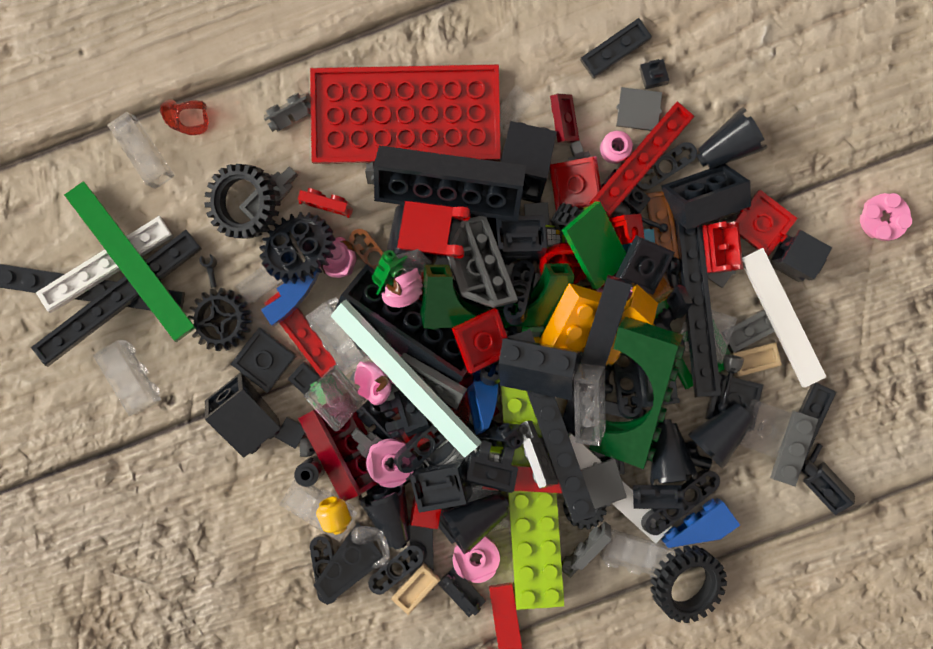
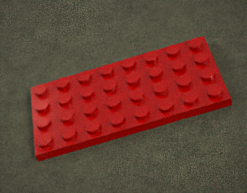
[310,64,500,164]

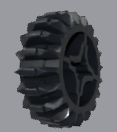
[188,288,253,351]

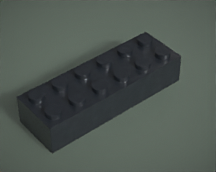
[374,145,526,221]
[335,264,467,383]

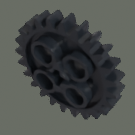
[259,212,336,284]

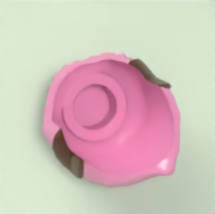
[320,237,357,278]
[382,268,423,308]
[354,361,392,405]

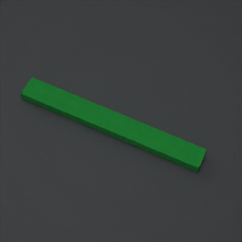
[64,181,196,343]

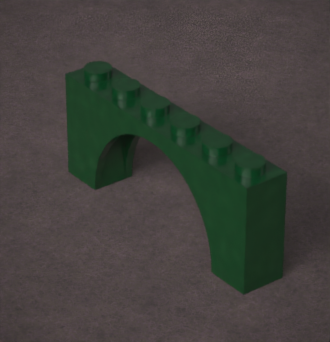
[421,263,574,329]
[589,317,686,469]

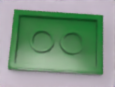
[562,201,626,290]

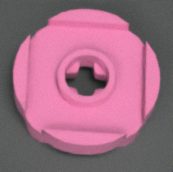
[860,193,912,241]
[366,438,413,488]
[453,536,500,583]

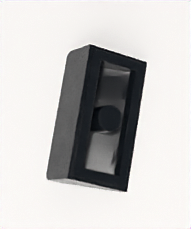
[803,462,855,515]

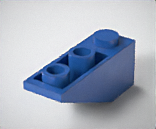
[661,498,740,548]

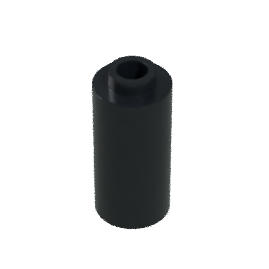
[294,456,325,487]

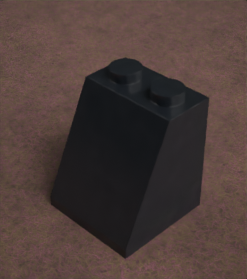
[501,121,557,203]
[205,372,281,458]

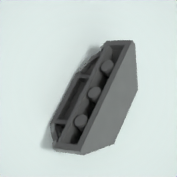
[447,216,518,308]

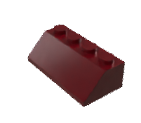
[298,393,378,501]

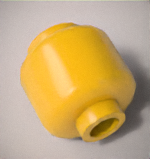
[316,496,352,535]

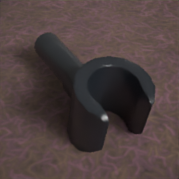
[199,254,217,288]
[801,443,823,477]

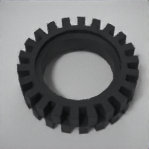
[204,164,281,239]
[650,545,727,623]

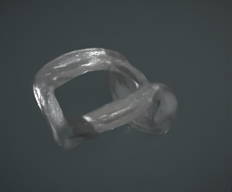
[351,526,390,568]

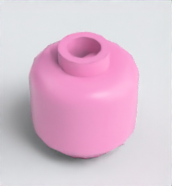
[600,130,633,164]

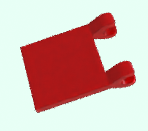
[397,201,471,259]

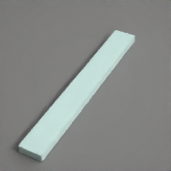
[331,300,482,458]

